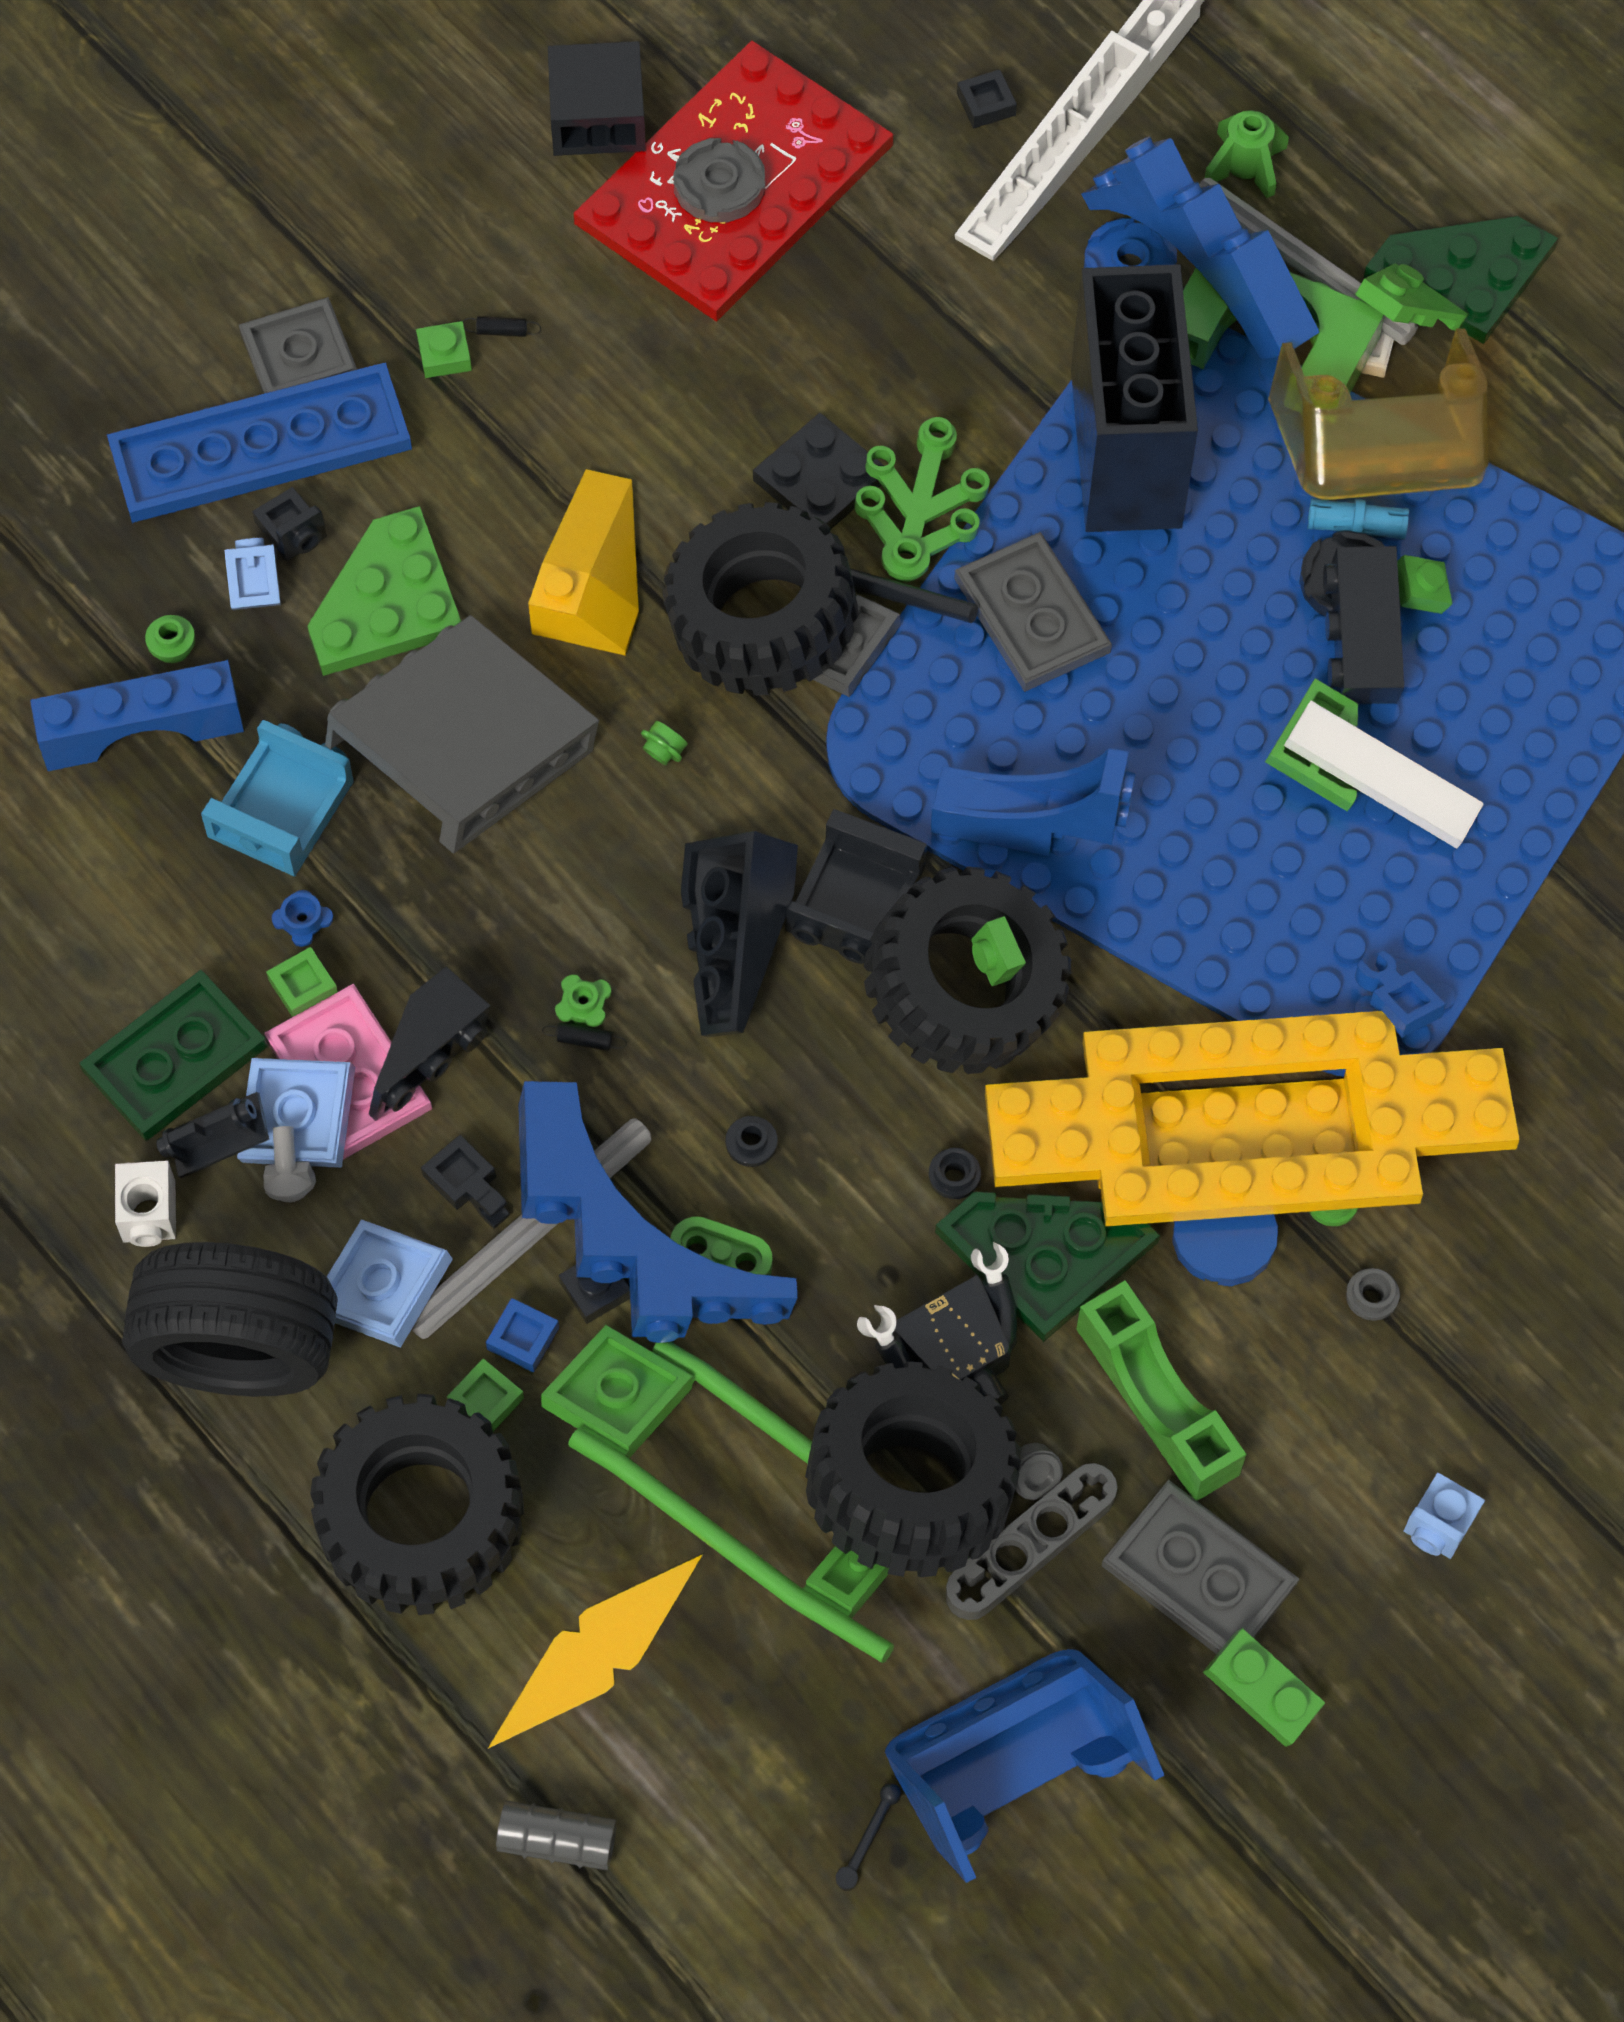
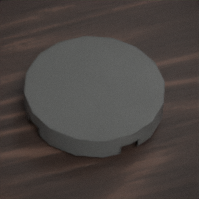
[673,138,765,222]

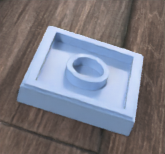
[237,1058,356,1168]
[327,1219,453,1348]

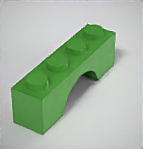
[1076,1280,1246,1501]

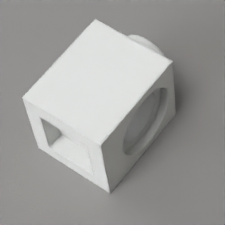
[115,1161,176,1247]

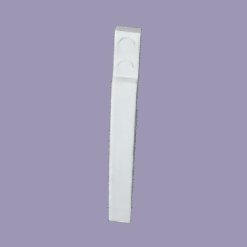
[955,0,1204,261]

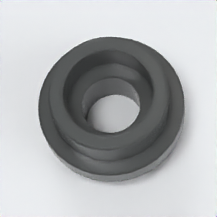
[1346,1268,1400,1321]

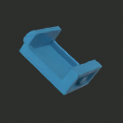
[201,720,354,877]

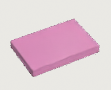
[264,984,432,1159]

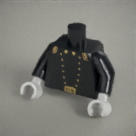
[857,1242,1017,1405]

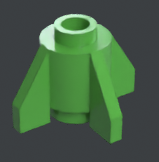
[1205,110,1289,198]

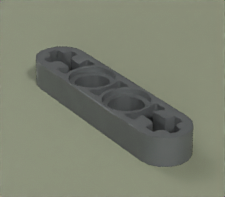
[945,1463,1117,1620]

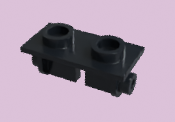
[157,1092,270,1178]

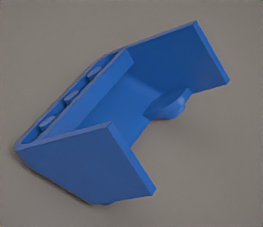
[885,1649,1165,1883]

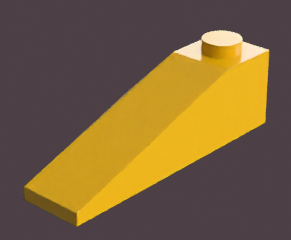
[528,469,639,656]

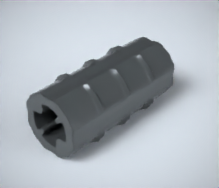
[496,1800,617,1871]

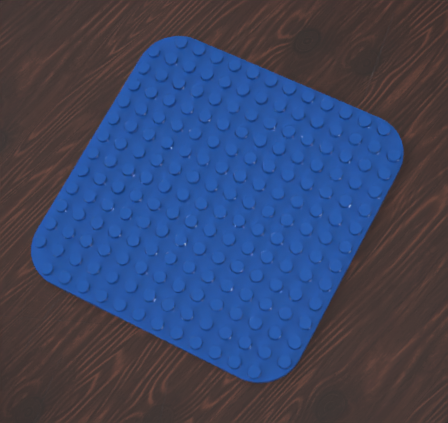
[826,328,1624,1077]

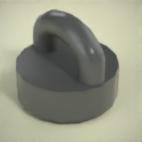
[1015,1443,1063,1500]

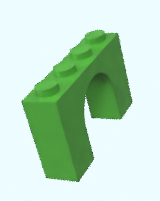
[1183,268,1385,423]

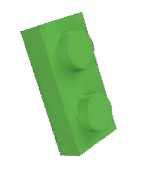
[1203,1628,1325,1747]

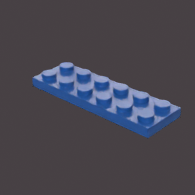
[107,362,412,523]

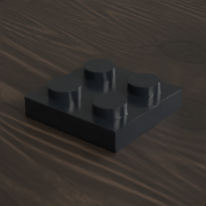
[753,413,884,530]

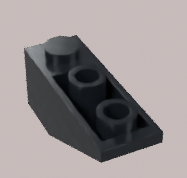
[368,967,490,1121]

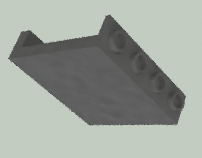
[325,615,599,854]

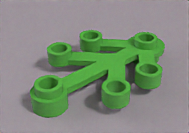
[855,417,990,582]

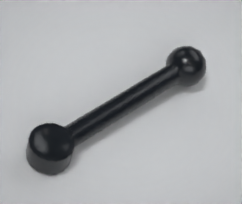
[836,1783,902,1891]

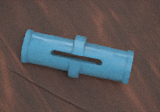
[1307,498,1409,540]

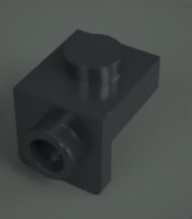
[252,487,327,561]

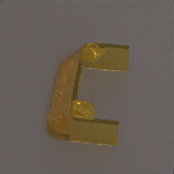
[1268,328,1489,500]

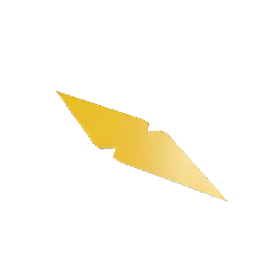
[488,1554,703,1749]

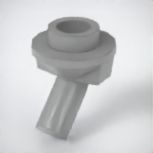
[263,1126,316,1202]

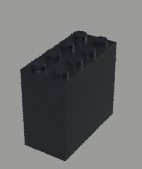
[1071,264,1198,532]

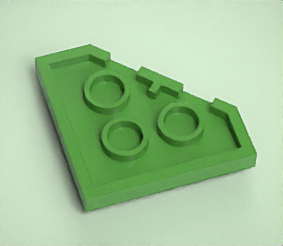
[307,506,461,676]

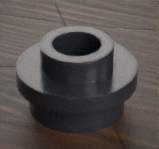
[725,1116,778,1167]
[928,1148,981,1199]

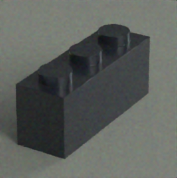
[1323,546,1404,704]

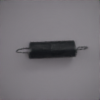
[463,316,541,337]
[542,1022,627,1051]

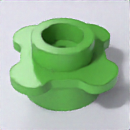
[555,975,611,1027]

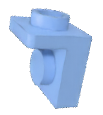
[224,538,281,610]
[1403,1472,1485,1559]

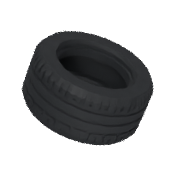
[122,1242,338,1397]

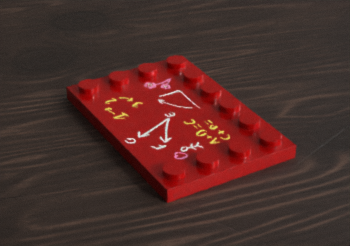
[573,40,894,322]

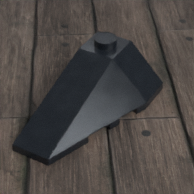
[681,831,798,1037]

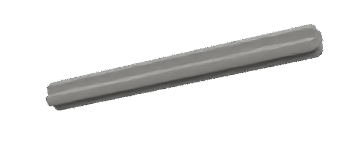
[1199,178,1418,345]
[411,1118,651,1339]

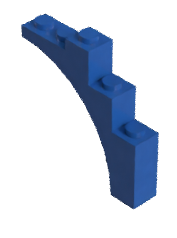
[1081,137,1320,360]
[518,1081,797,1343]

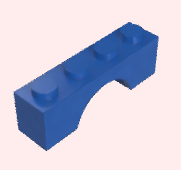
[30,660,244,771]

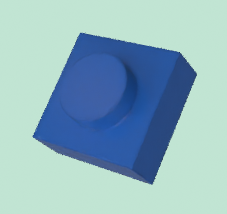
[486,1298,559,1373]

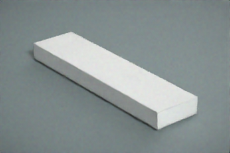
[1283,700,1484,849]

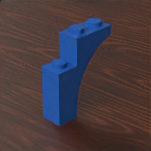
[931,748,1136,856]

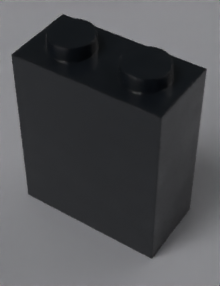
[548,41,646,156]

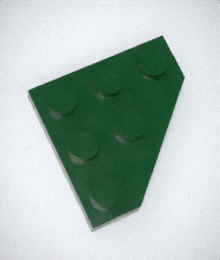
[1363,216,1558,344]
[935,1192,1160,1342]

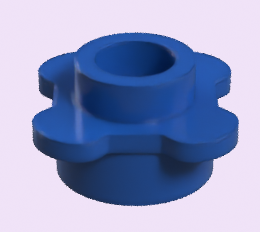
[272,890,333,947]

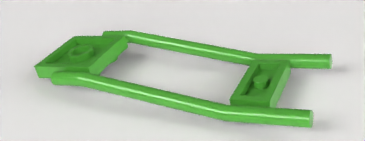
[541,1325,969,1663]

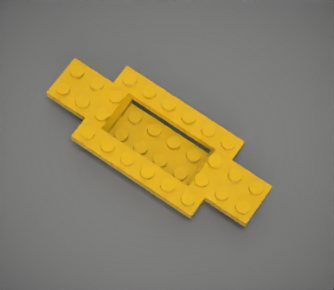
[985,1011,1520,1226]

